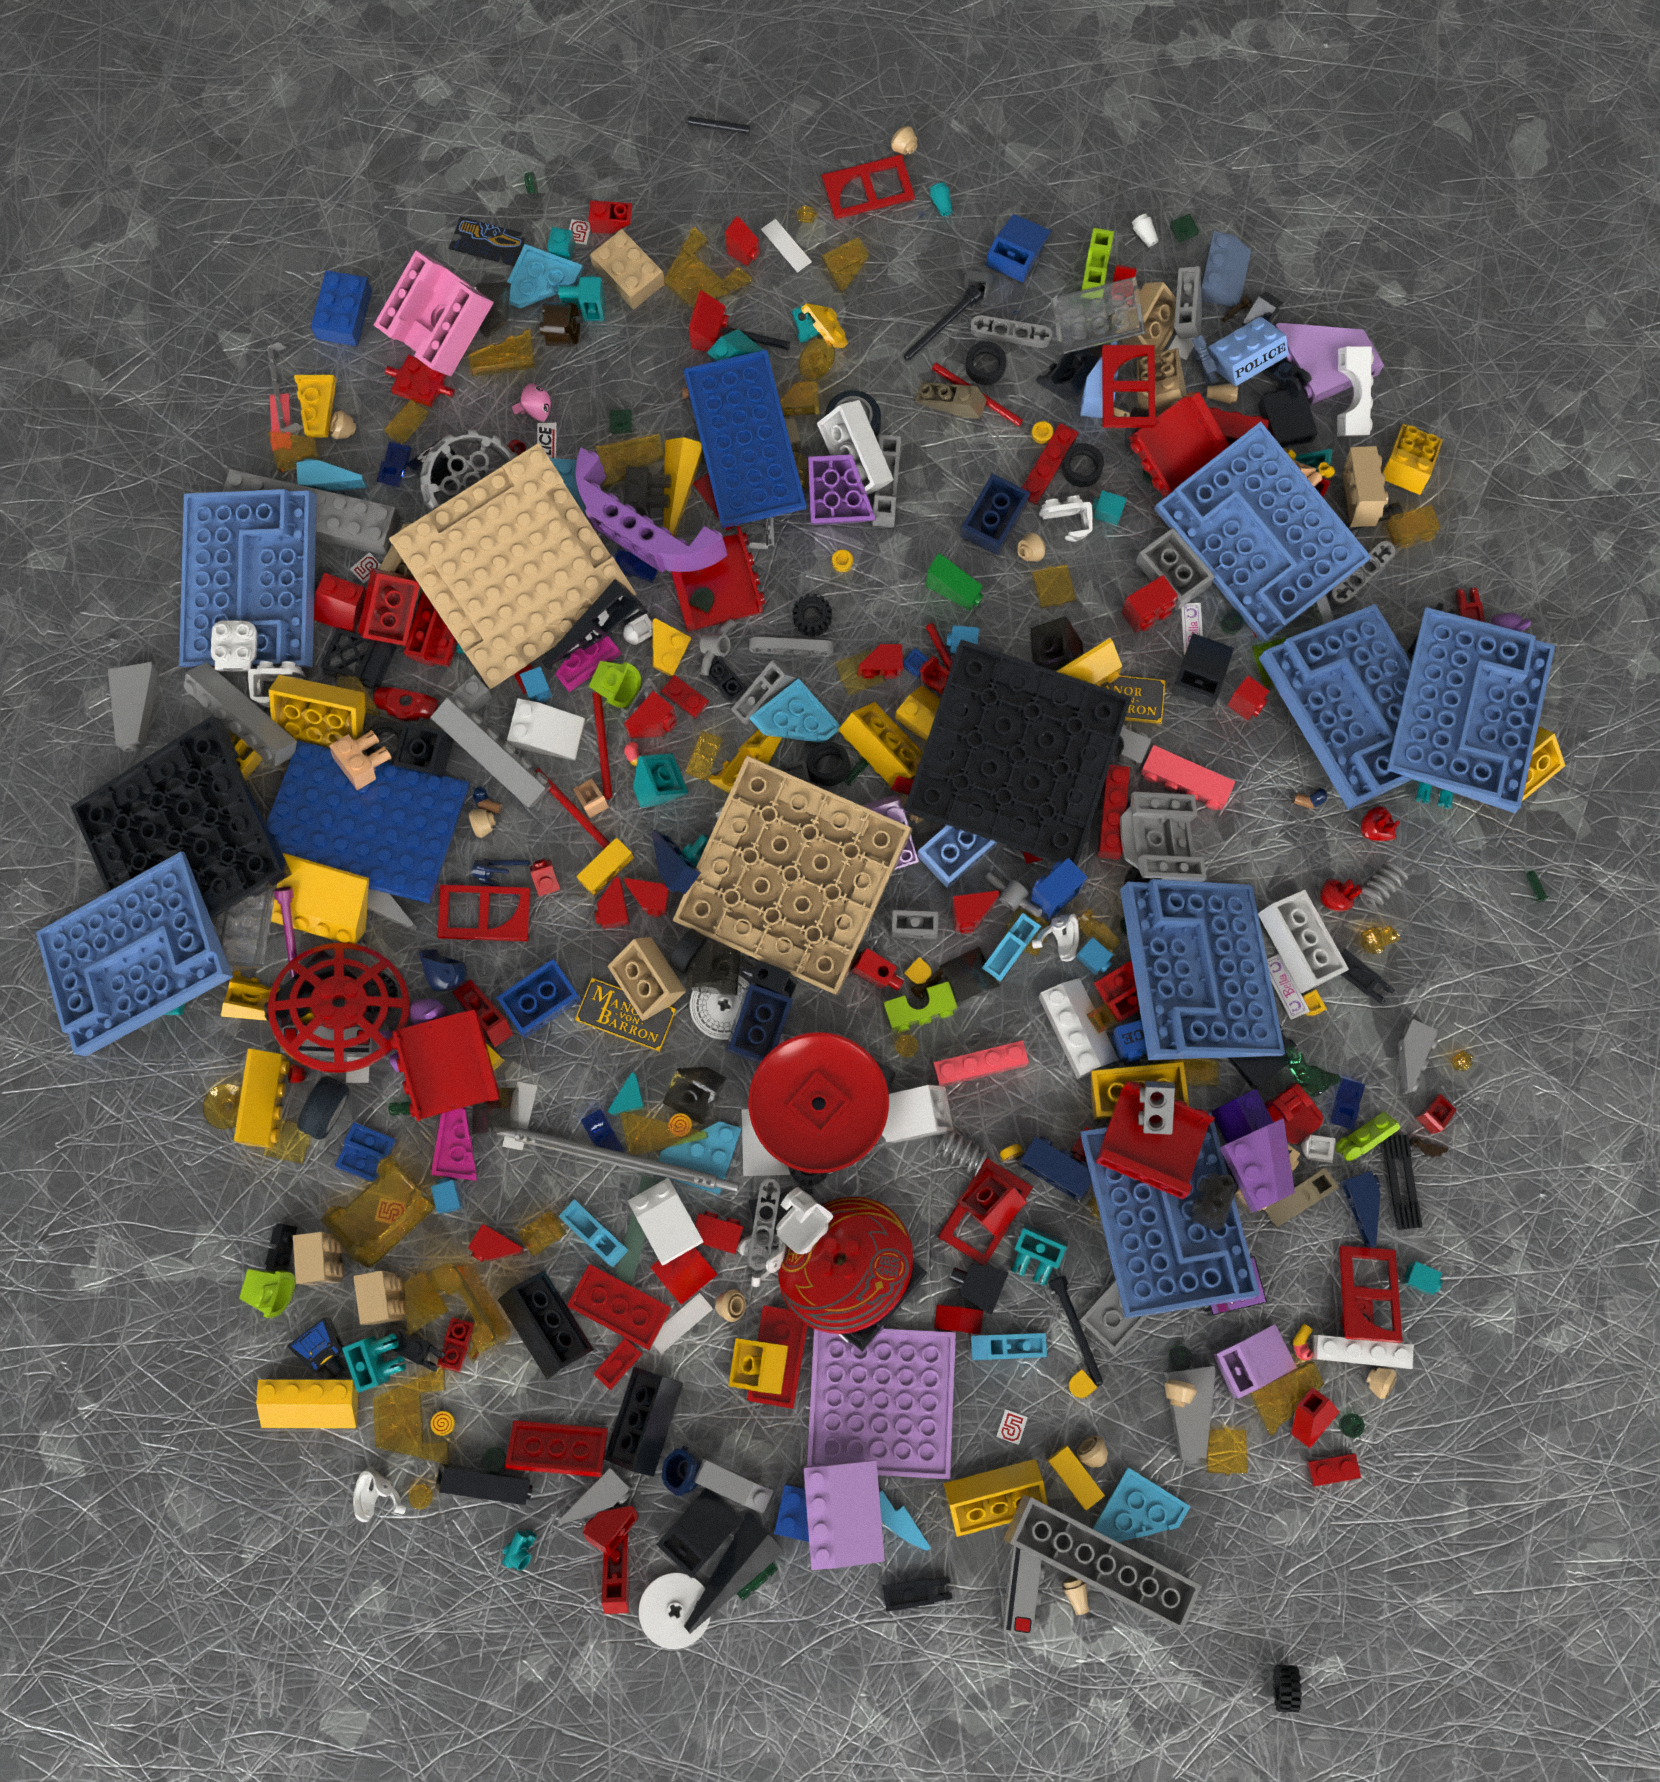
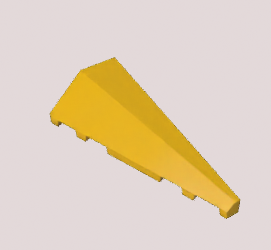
[663,437,704,537]
[708,729,782,794]
[221,969,314,1024]

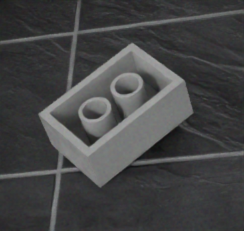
[1136,528,1215,611]

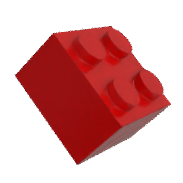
[1121,575,1178,633]

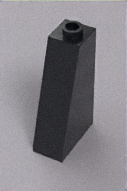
[264,951,357,1028]
[435,1463,533,1505]

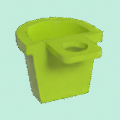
[588,661,641,708]
[239,1268,295,1318]

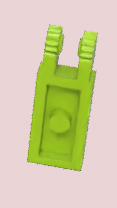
[1335,1111,1400,1162]

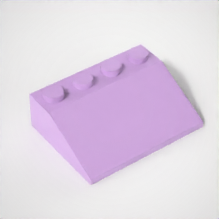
[804,1460,885,1570]

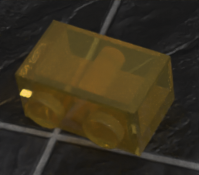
[1385,505,1441,548]

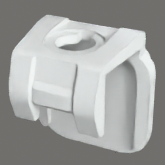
[1039,495,1093,542]
[211,621,257,672]
[248,661,306,708]
[776,1187,833,1254]

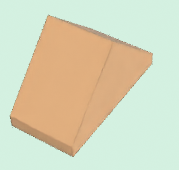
[573,778,609,818]

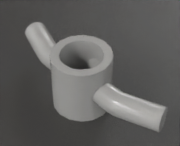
[700,619,735,676]
[984,872,1042,917]

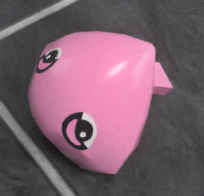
[512,383,551,422]

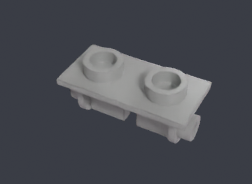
[620,678,659,719]

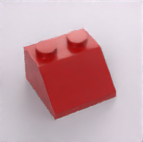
[689,290,729,352]
[314,573,367,633]
[624,691,677,739]
[951,891,999,934]
[956,1168,1027,1237]
[650,1247,718,1305]

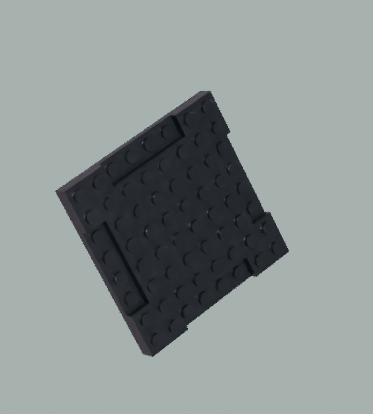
[903,639,1132,866]
[71,716,292,920]

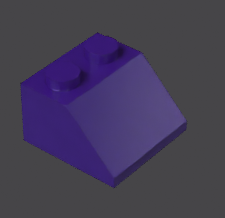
[1210,1089,1274,1144]

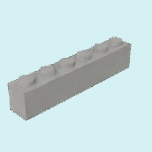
[184,662,297,767]
[430,697,552,808]

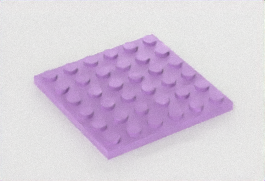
[807,1329,956,1479]

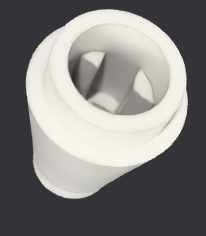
[1132,214,1159,248]

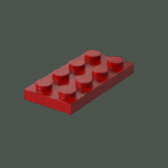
[567,1264,672,1351]
[747,1305,808,1409]
[505,1420,608,1477]

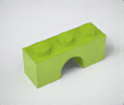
[1080,228,1114,301]
[883,981,957,1033]

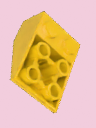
[1382,423,1443,495]

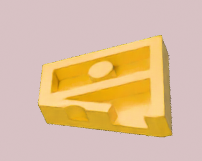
[801,303,848,349]
[651,618,691,677]

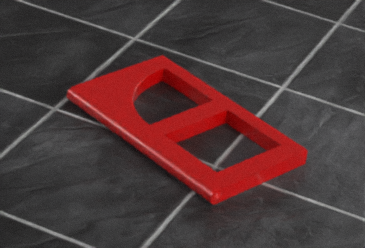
[821,154,915,220]
[1102,345,1156,428]
[437,885,531,942]
[937,1158,1033,1266]
[1339,1246,1403,1343]

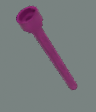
[274,887,297,979]

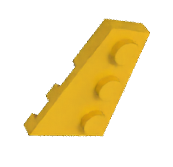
[294,375,337,438]

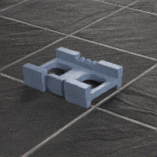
[1192,335,1217,385]

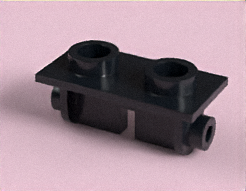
[265,1223,298,1271]

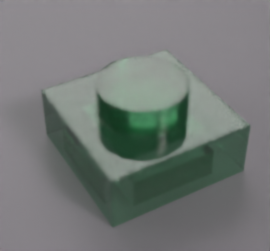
[1170,214,1199,243]
[610,409,632,434]

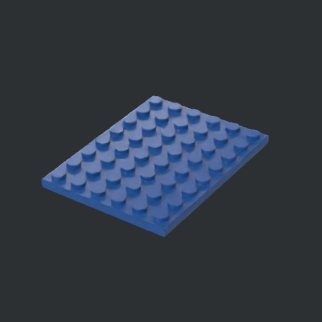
[266,741,470,904]

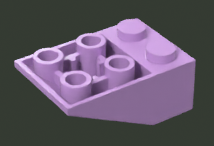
[861,794,919,870]
[1212,1324,1297,1399]

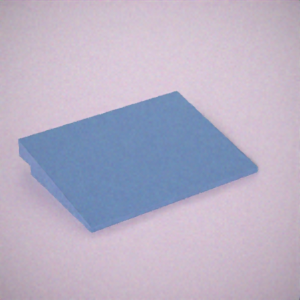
[1154,422,1372,644]
[179,489,317,667]
[1259,604,1413,810]
[1387,607,1555,813]
[36,851,233,1057]
[1120,879,1285,1060]
[1080,1112,1260,1319]

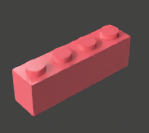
[1140,745,1236,810]
[933,1040,1029,1087]

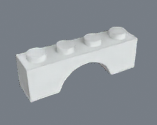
[1337,346,1374,437]
[1311,1335,1414,1369]

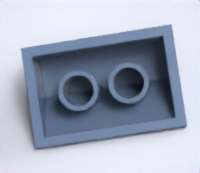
[1201,231,1251,307]

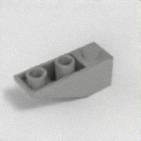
[1398,1019,1438,1095]

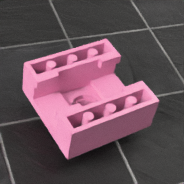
[374,250,494,376]

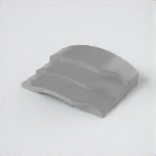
[1120,792,1207,882]

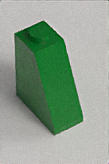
[926,553,984,611]

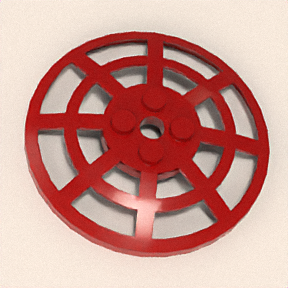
[268,943,410,1073]

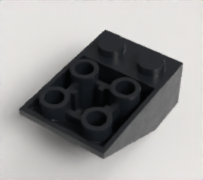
[1171,633,1234,707]
[656,1488,742,1578]

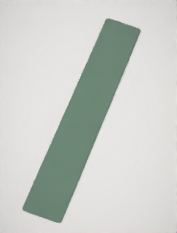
[615,1176,660,1286]

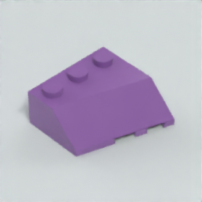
[808,455,876,525]
[1220,1118,1295,1213]

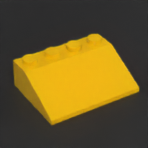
[269,675,365,748]
[270,853,369,944]

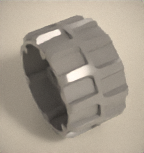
[419,429,518,512]

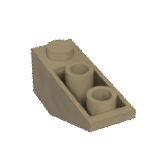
[915,382,987,419]
[1264,1168,1339,1228]

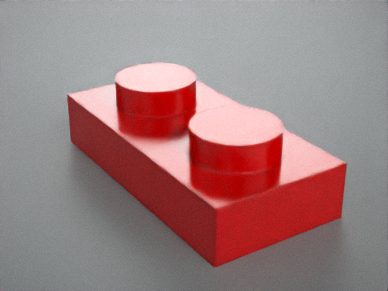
[661,675,709,719]
[593,1338,643,1390]
[1307,1453,1361,1487]

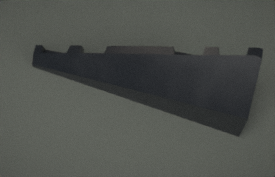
[1036,308,1122,398]
[542,579,648,670]
[684,1512,784,1634]

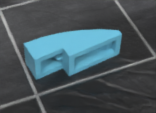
[982,913,1042,981]
[558,1199,629,1267]
[879,1490,931,1551]

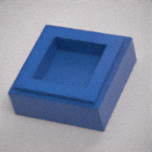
[903,647,929,679]

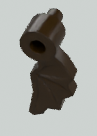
[1222,296,1252,322]
[911,968,943,999]
[1409,1137,1449,1158]

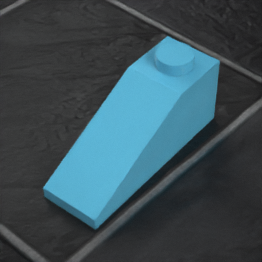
[296,459,367,492]
[971,1333,1047,1360]

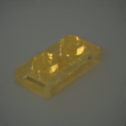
[384,399,429,446]

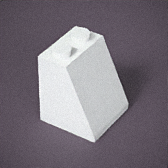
[882,1085,953,1143]

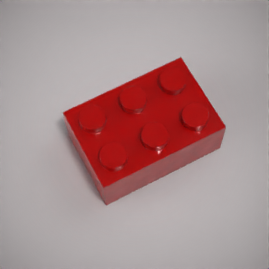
[358,568,420,646]

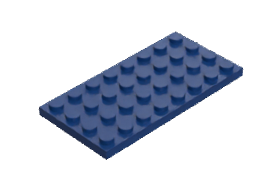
[683,350,807,529]

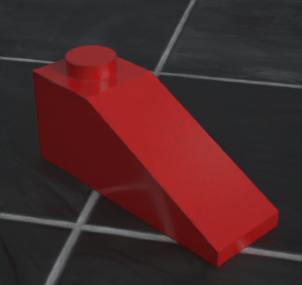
[452,979,513,1048]
[601,1533,630,1614]

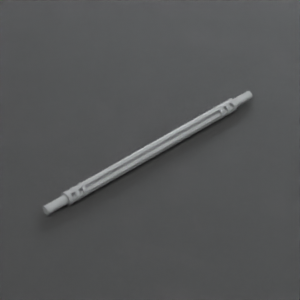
[494,1125,740,1192]

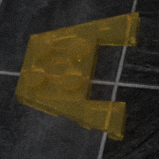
[664,227,752,311]
[373,1369,450,1464]

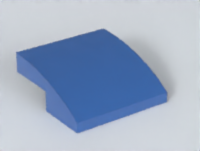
[335,1122,396,1185]

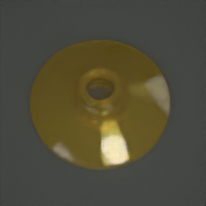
[799,339,835,380]
[203,1083,242,1130]

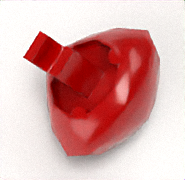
[1360,805,1400,841]
[1320,878,1362,912]

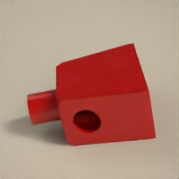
[849,948,904,991]

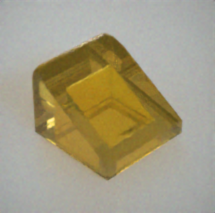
[1087,1003,1118,1034]

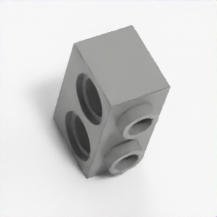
[1138,1081,1175,1135]

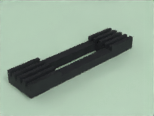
[1383,1134,1423,1230]

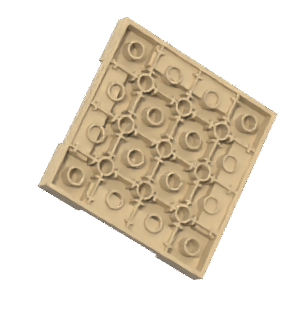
[389,443,636,689]
[672,756,913,995]

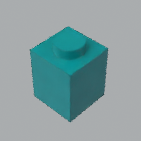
[547,227,576,261]
[1092,490,1127,526]
[1402,1261,1443,1295]

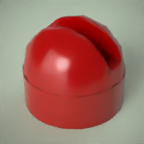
[507,439,526,456]
[288,1064,306,1083]

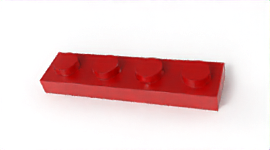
[1022,423,1079,505]

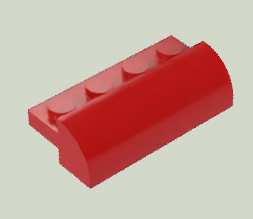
[403,591,457,667]
[1093,959,1140,1022]

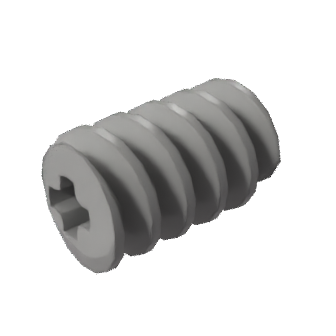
[1358,862,1408,911]
[935,1130,988,1176]

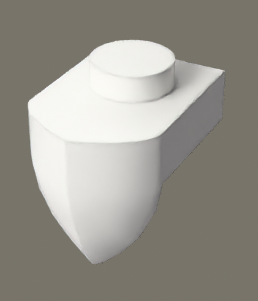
[624,614,653,645]
[1301,1134,1336,1163]

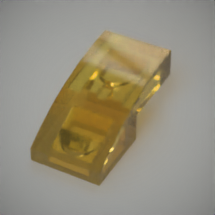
[685,731,723,781]

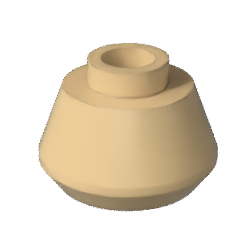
[891,126,918,155]
[329,410,356,439]
[1018,533,1046,562]
[469,809,496,838]
[716,1289,746,1322]
[1367,1367,1397,1399]
[1165,1379,1197,1408]
[1077,1436,1108,1468]

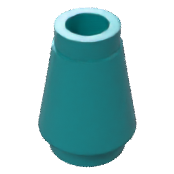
[929,182,953,217]

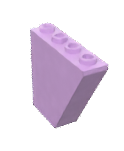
[1275,323,1384,405]

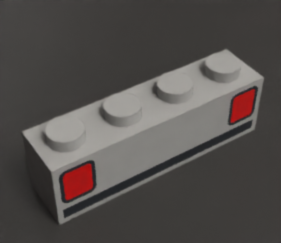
[280,1022,377,1058]
[1002,1545,1045,1637]

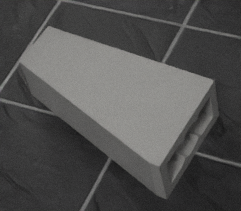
[108,662,159,752]
[1164,1366,1215,1464]

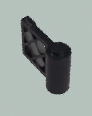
[321,628,397,690]

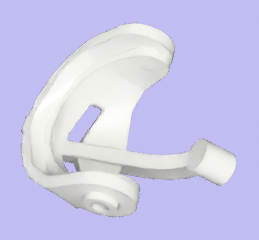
[1032,913,1079,962]
[738,1232,786,1287]
[353,1466,406,1522]

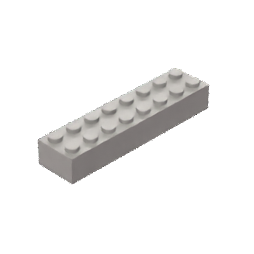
[222,469,401,556]
[1003,1495,1202,1632]

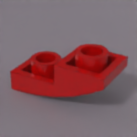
[437,1317,475,1373]

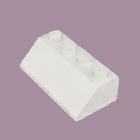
[817,400,894,495]
[1258,890,1349,994]
[1038,978,1119,1079]

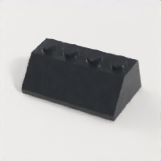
[498,1271,594,1380]
[604,1366,683,1477]

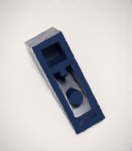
[651,830,701,894]
[1340,1171,1381,1248]

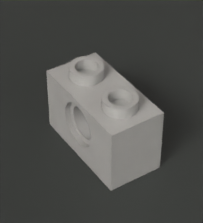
[891,910,938,939]

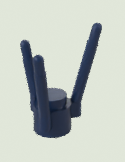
[472,859,530,897]

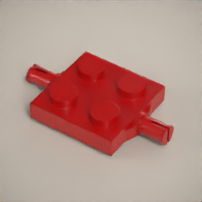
[385,355,455,407]

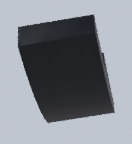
[706,656,747,703]

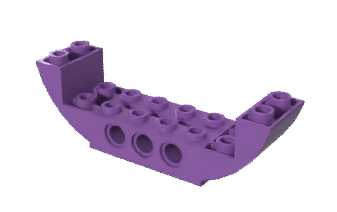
[575,447,728,573]

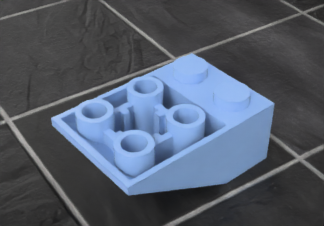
[1080,340,1118,418]

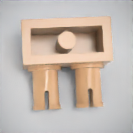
[329,730,391,790]

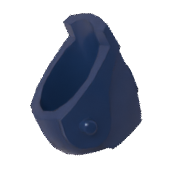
[419,949,467,992]
[661,1446,702,1496]

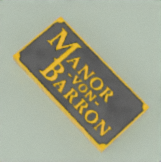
[1101,676,1165,724]
[575,978,677,1052]

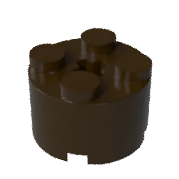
[539,303,580,347]

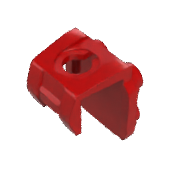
[1264,1082,1323,1144]

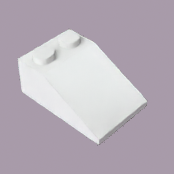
[507,699,586,761]
[628,1178,704,1266]

